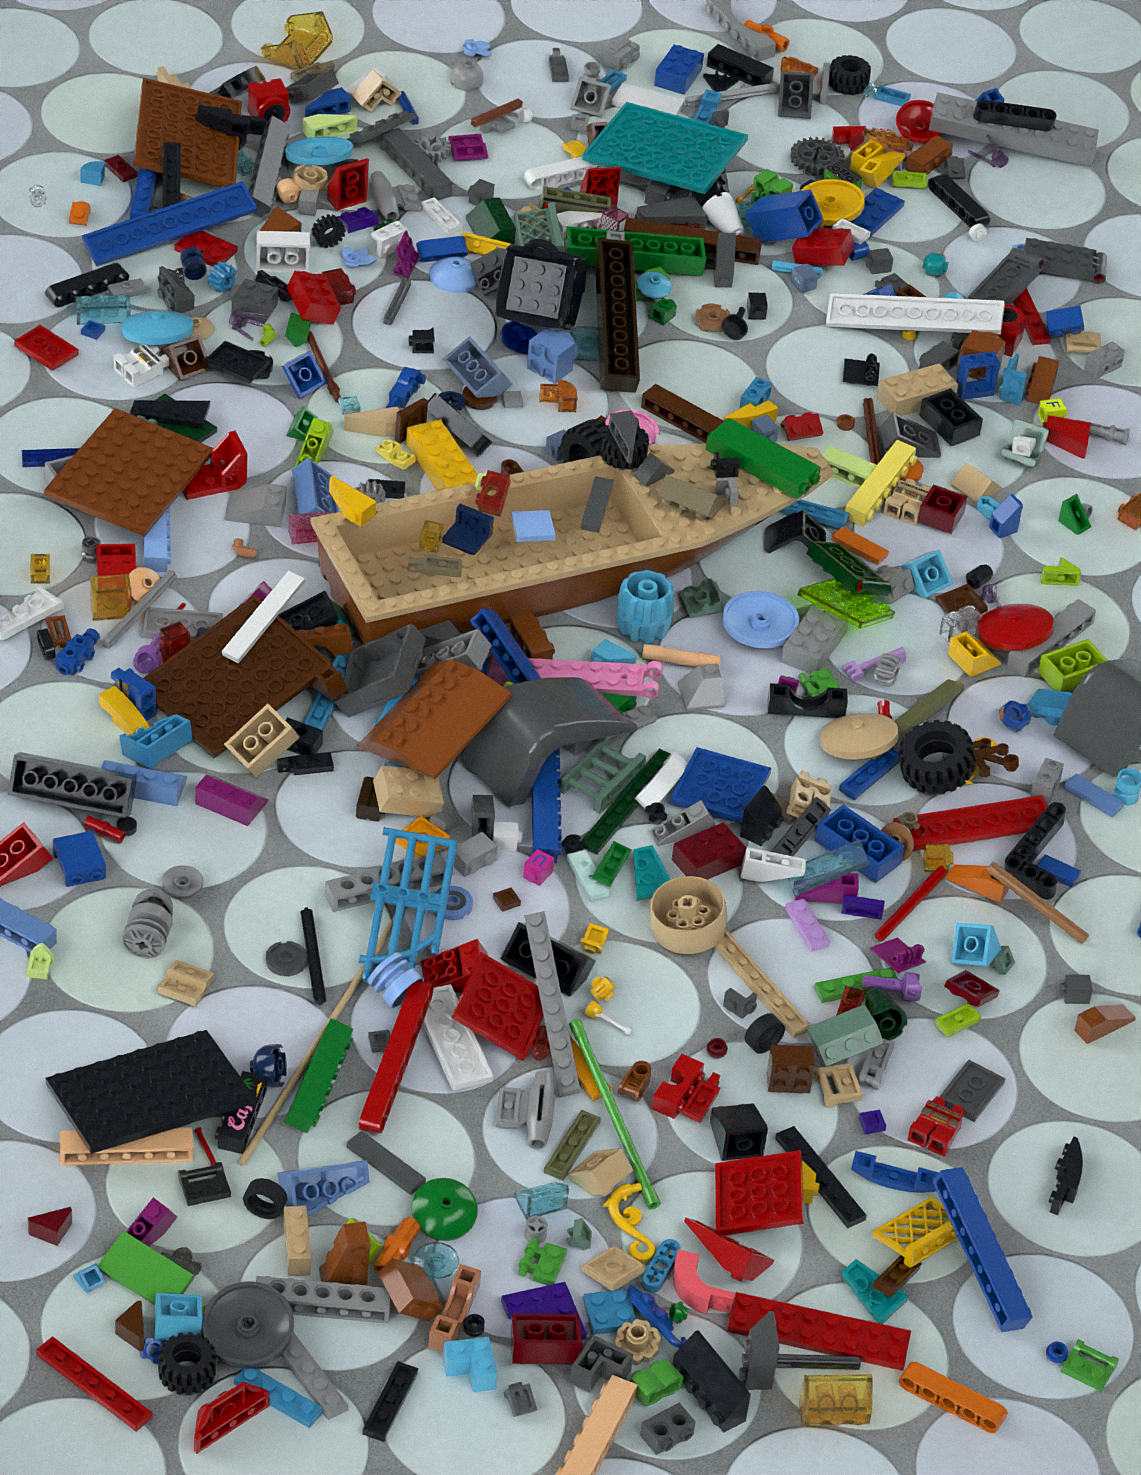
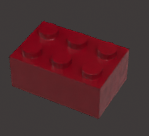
[672,822,747,880]

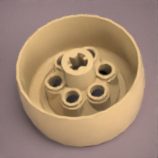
[650,876,727,954]

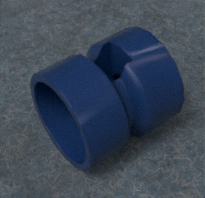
[180,247,207,280]

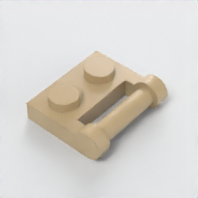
[1064,331,1102,354]
[814,1063,863,1108]

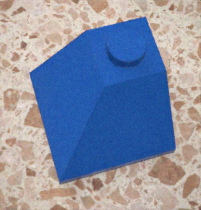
[282,351,327,399]

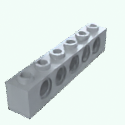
[325,852,446,912]
[256,1276,391,1324]

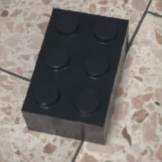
[919,388,983,446]

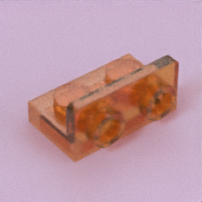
[780,56,818,76]

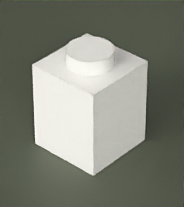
[493,822,522,851]

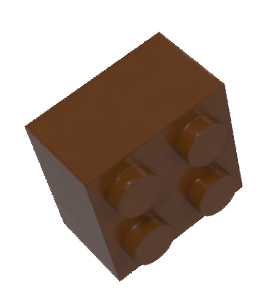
[766,1045,815,1094]

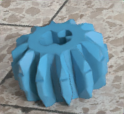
[207,262,238,292]

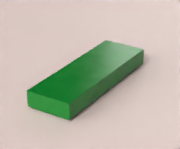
[592,841,631,887]

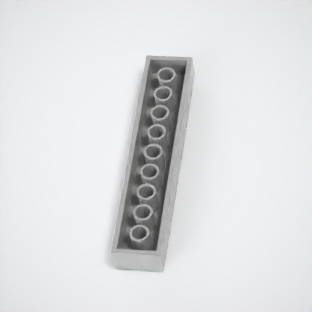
[929,92,1099,167]

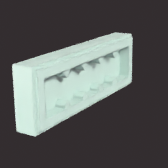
[567,850,609,901]

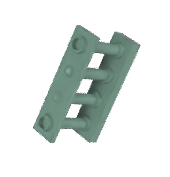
[560,739,646,814]

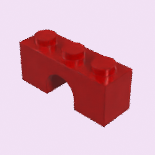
[652,1053,705,1119]

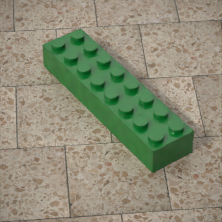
[564,226,706,276]

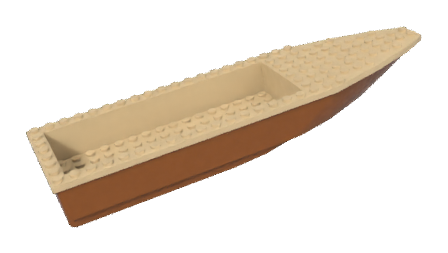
[311,444,833,645]

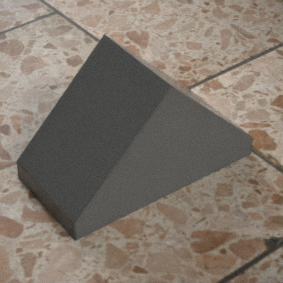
[634,453,675,487]

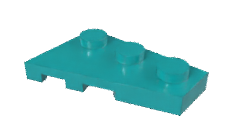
[633,845,671,901]
[841,1259,909,1324]

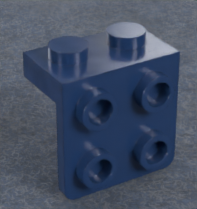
[442,503,494,555]

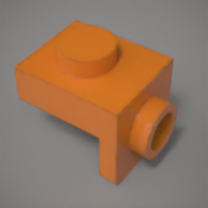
[69,201,91,226]

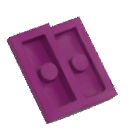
[448,134,488,161]

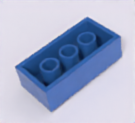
[815,804,905,883]

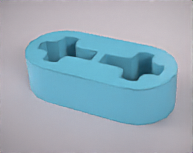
[976,496,1000,520]

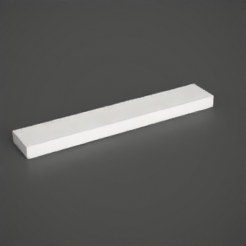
[222,570,305,664]

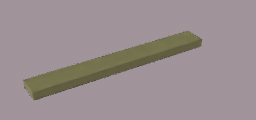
[868,679,964,760]

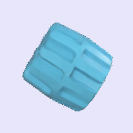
[617,570,674,644]

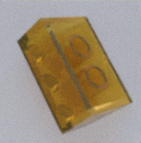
[799,1374,873,1426]

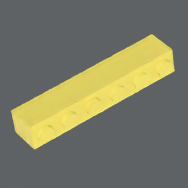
[845,440,917,527]

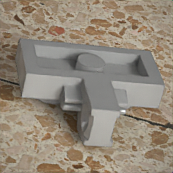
[479,107,515,133]

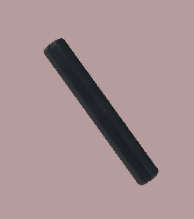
[776,1354,861,1370]

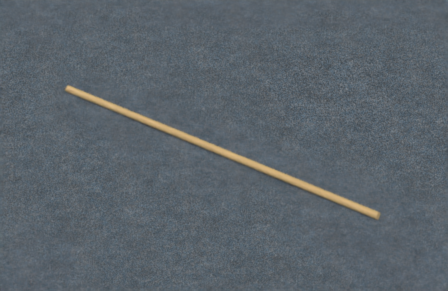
[238,907,407,1166]

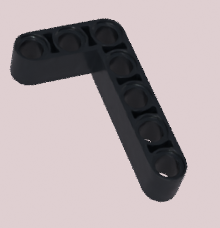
[1004,802,1066,900]

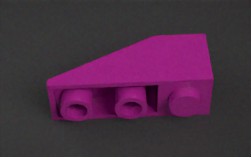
[795,872,859,904]
[126,1197,177,1247]

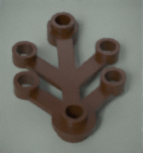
[973,738,1019,778]

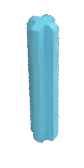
[772,260,823,278]

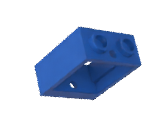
[956,351,1000,400]

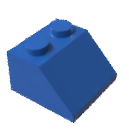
[1046,305,1084,338]

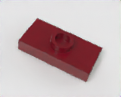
[104,155,138,182]

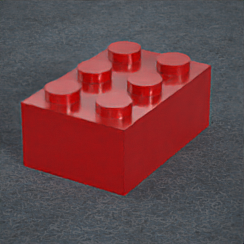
[792,228,854,266]
[287,270,341,324]

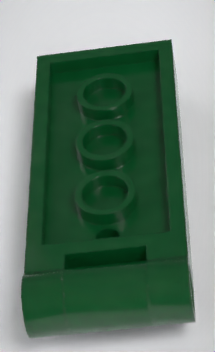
[806,541,891,596]

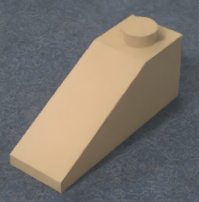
[344,407,399,437]

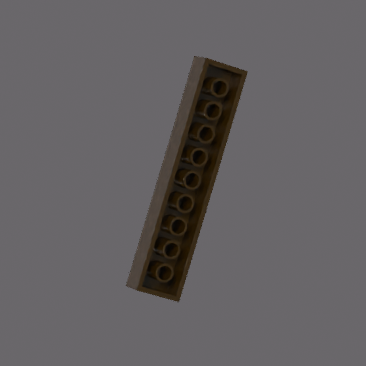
[594,238,640,393]

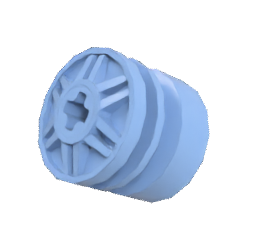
[367,952,424,1009]

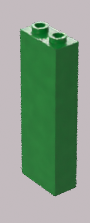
[706,418,821,499]

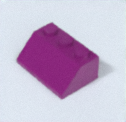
[195,775,268,826]

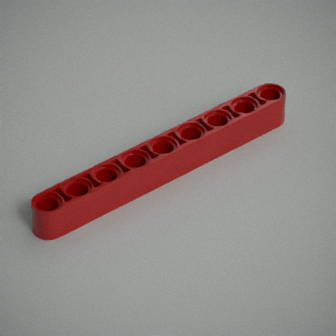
[359,981,434,1134]

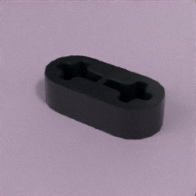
[37,628,56,660]

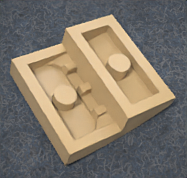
[157,960,215,1006]

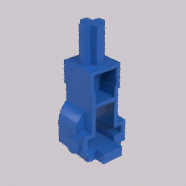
[386,367,426,408]

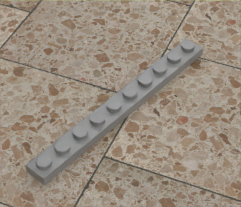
[524,911,581,1097]

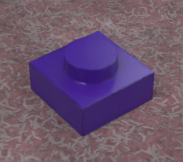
[859,1110,887,1134]

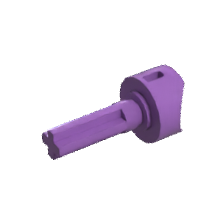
[133,632,166,674]
[862,972,922,1001]

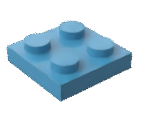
[583,1288,636,1335]

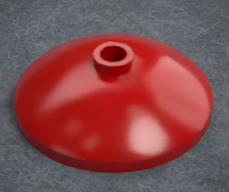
[896,100,942,143]

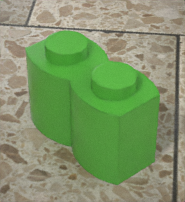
[630,1359,684,1406]

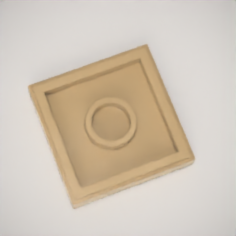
[582,1246,645,1291]

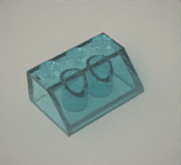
[74,295,131,325]

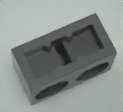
[640,1402,696,1455]

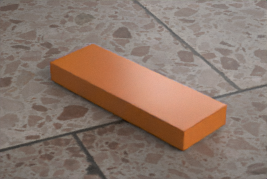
[832,526,889,565]

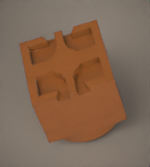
[957,330,1005,380]

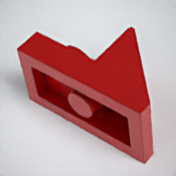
[831,126,866,151]

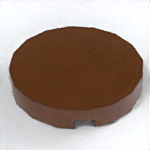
[462,386,498,410]

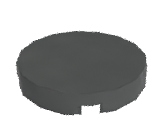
[266,941,307,977]

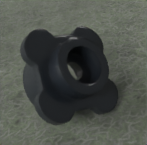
[645,802,668,823]
[562,834,585,854]

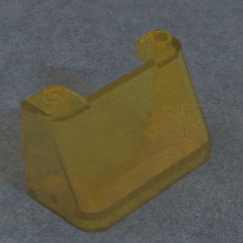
[261,11,333,70]

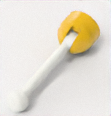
[585,1000,632,1035]

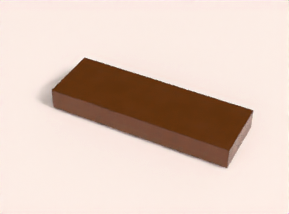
[873,1255,922,1297]

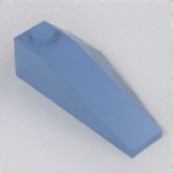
[277,1160,370,1215]

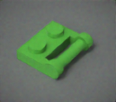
[1061,1339,1119,1392]

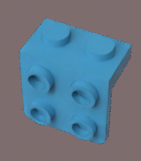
[999,354,1028,406]

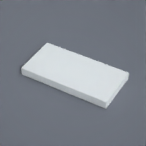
[611,83,685,115]

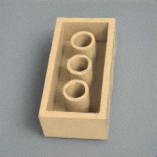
[876,363,958,416]

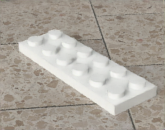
[423,984,493,1091]

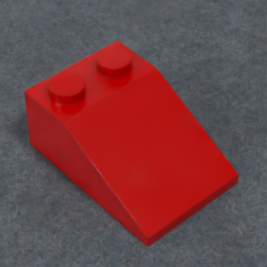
[327,158,369,211]
[0,822,54,886]

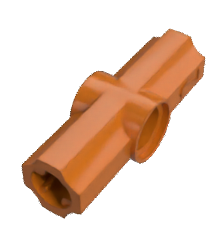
[744,19,790,52]
[374,1217,420,1275]

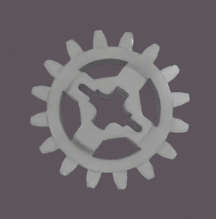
[415,134,451,162]

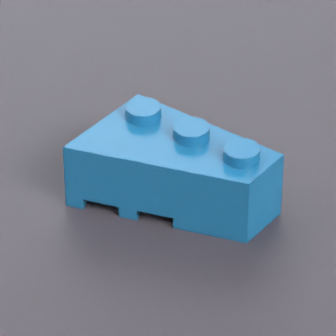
[119,714,193,768]

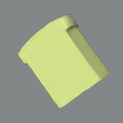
[26,943,54,980]

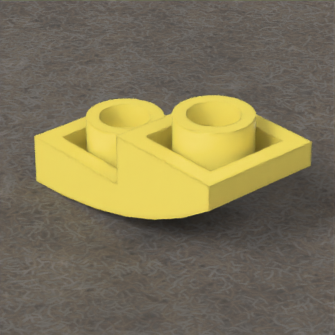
[375,439,416,470]

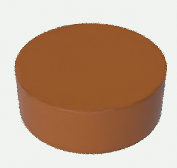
[836,414,855,431]

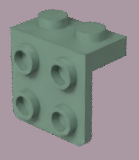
[1000,419,1049,468]

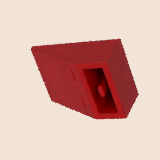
[580,167,621,210]
[97,544,136,600]
[421,939,488,992]

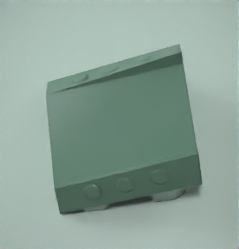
[679,578,726,617]

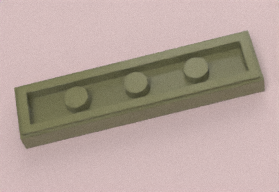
[544,1110,601,1181]

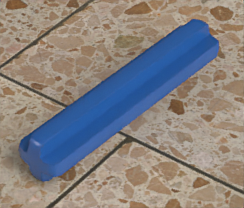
[398,90,419,125]

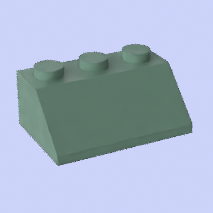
[806,1004,884,1067]

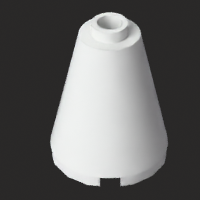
[703,192,744,236]

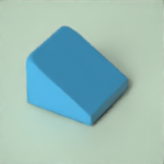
[73,1263,107,1293]

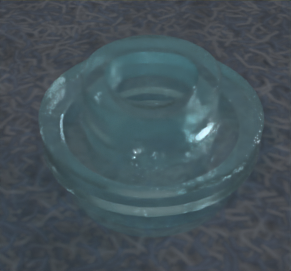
[863,82,878,98]

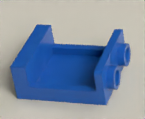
[53,831,106,887]

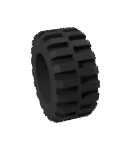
[560,419,609,463]
[898,720,976,795]

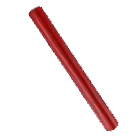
[875,866,948,942]

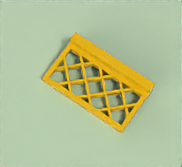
[872,1197,958,1268]

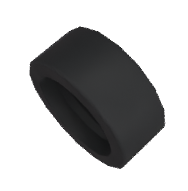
[744,1013,785,1054]
[243,1178,288,1219]

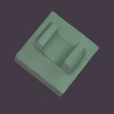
[989,946,1015,975]
[566,1218,592,1250]

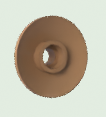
[881,822,914,861]

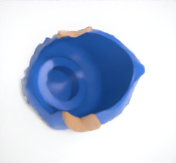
[999,700,1032,732]

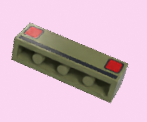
[539,186,611,215]

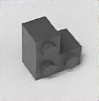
[570,1335,633,1393]

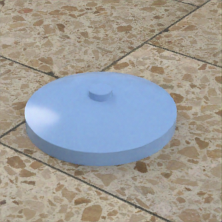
[723,591,799,648]

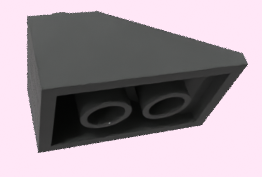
[778,71,814,119]
[880,412,941,458]

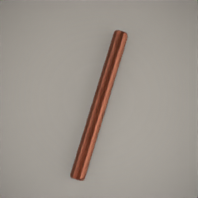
[863,398,881,465]

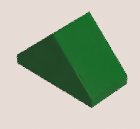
[1058,494,1092,535]

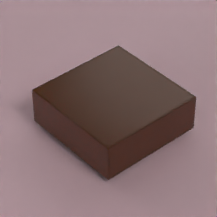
[493,887,521,912]

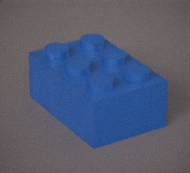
[654,44,704,95]

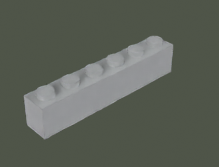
[1007,599,1096,677]

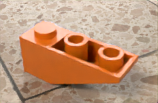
[946,865,1012,903]

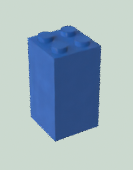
[745,190,824,243]

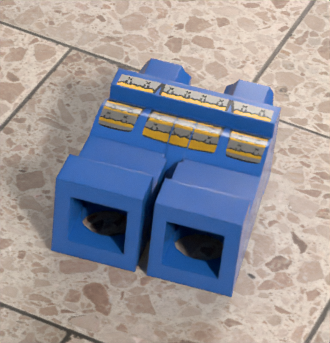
[111,668,156,721]

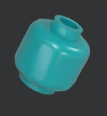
[922,252,949,277]

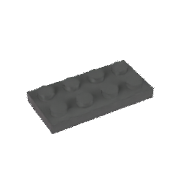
[347,110,416,145]

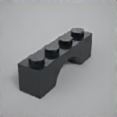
[767,683,848,718]

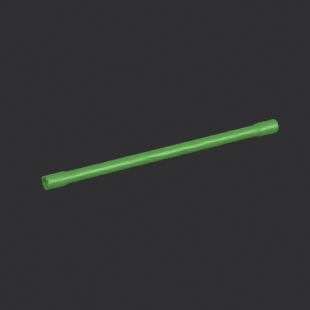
[569,1019,661,1209]

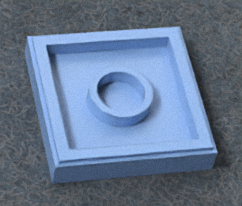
[511,510,555,542]

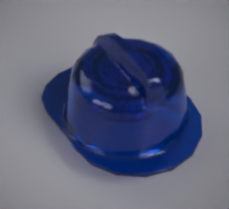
[499,321,537,355]

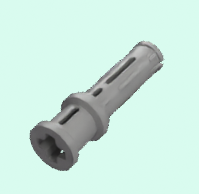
[1077,419,1130,444]

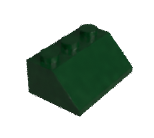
[466,197,516,244]

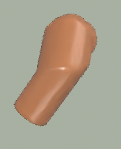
[232,538,257,558]

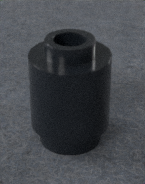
[966,564,993,589]

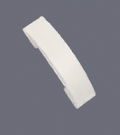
[635,750,688,808]

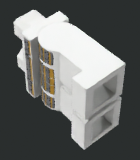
[113,344,169,388]

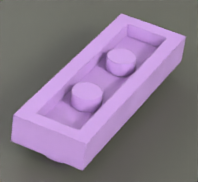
[785,899,830,951]

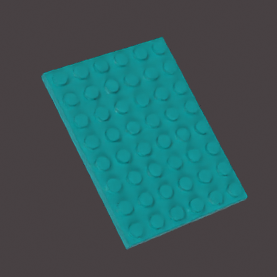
[582,102,748,194]

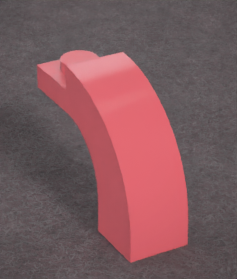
[673,1249,735,1315]

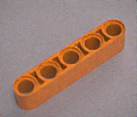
[898,1362,1008,1433]

